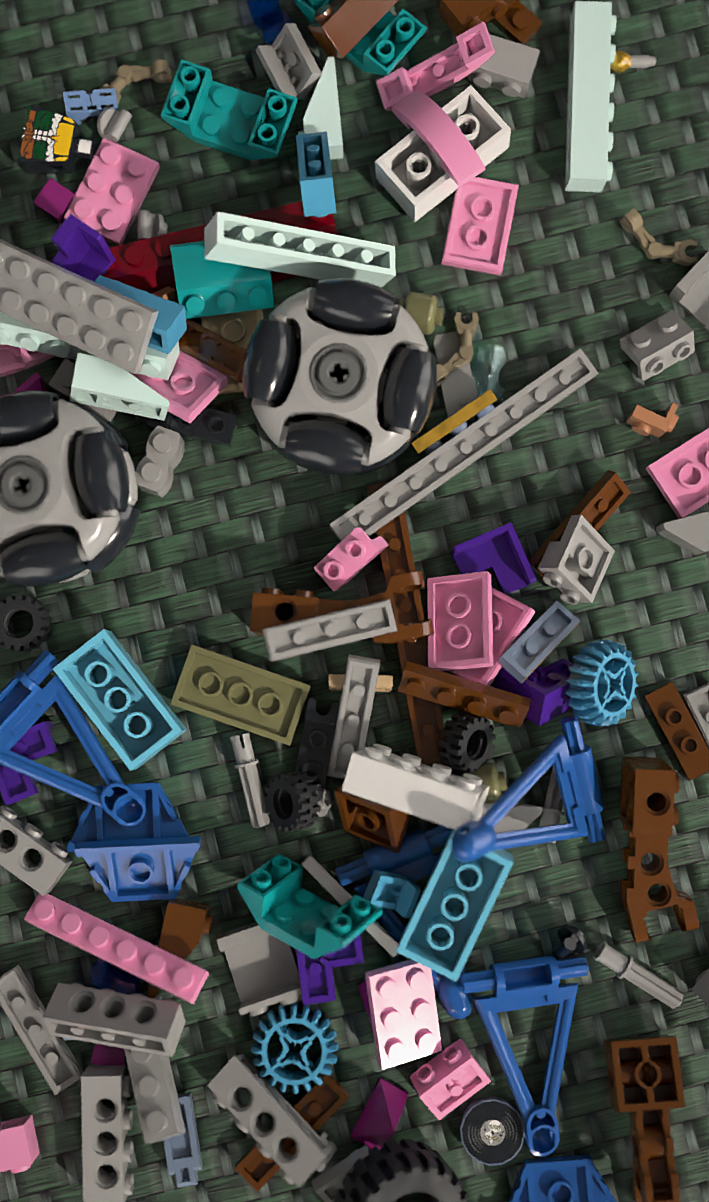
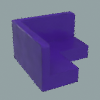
[51,214,116,282]
[450,523,537,595]
[494,658,574,726]
[0,721,57,806]
[296,934,364,1005]

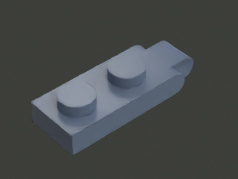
[163,1092,202,1188]

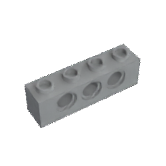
[0,805,73,896]
[42,983,186,1057]
[207,1054,333,1187]
[81,1064,134,1202]

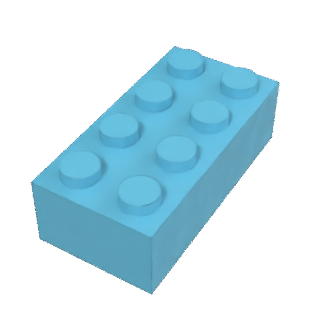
[53,629,187,771]
[396,829,514,981]

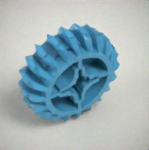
[565,639,639,727]
[251,1002,339,1094]

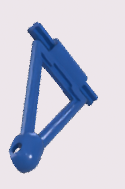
[0,650,146,826]
[451,716,606,862]
[335,825,474,1019]
[459,955,589,1156]

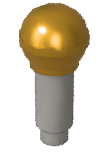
[610,51,656,73]

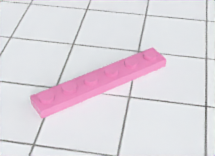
[24,893,209,1004]

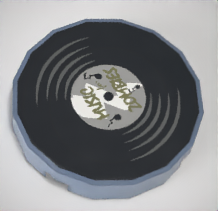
[460,1096,525,1166]

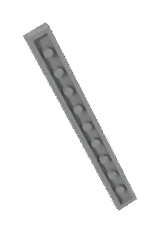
[329,348,598,542]

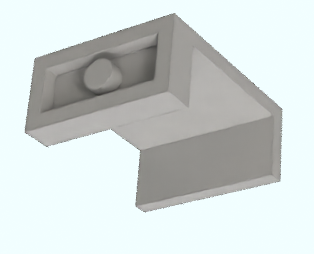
[669,251,709,331]
[217,922,302,1016]

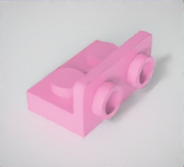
[314,527,389,592]
[410,1039,491,1120]

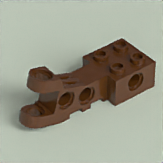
[250,571,434,644]
[620,757,699,943]
[603,1035,686,1202]

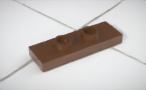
[179,319,246,384]
[642,682,709,781]

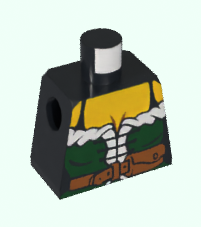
[17,105,95,174]

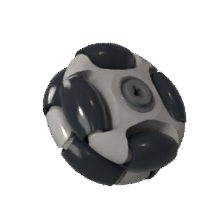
[242,278,437,475]
[0,391,140,587]

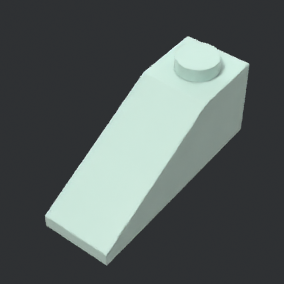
[298,57,343,159]
[69,353,170,421]

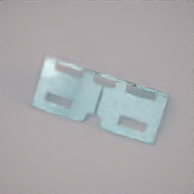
[474,344,506,403]

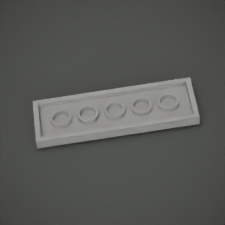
[0,239,159,374]

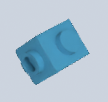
[363,870,421,918]

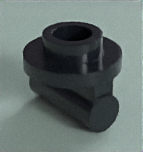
[552,925,587,959]

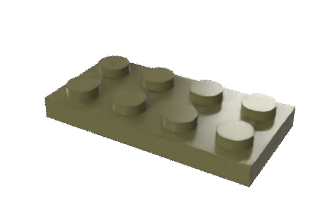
[170,644,311,746]

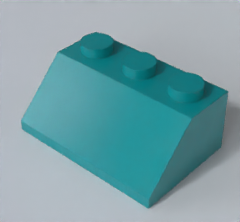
[170,241,274,319]

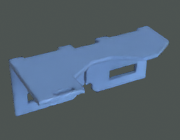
[63,88,118,125]

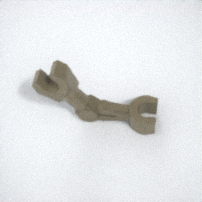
[100,60,172,108]
[619,208,698,267]
[436,312,479,387]

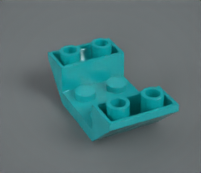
[294,0,427,76]
[160,59,298,160]
[238,853,383,959]

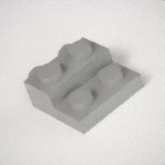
[538,515,615,605]

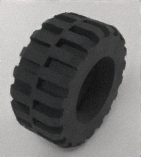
[336,1139,469,1202]

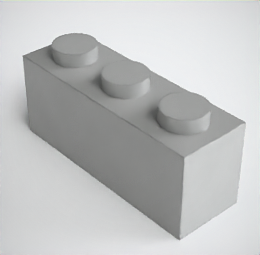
[124,1048,186,1144]

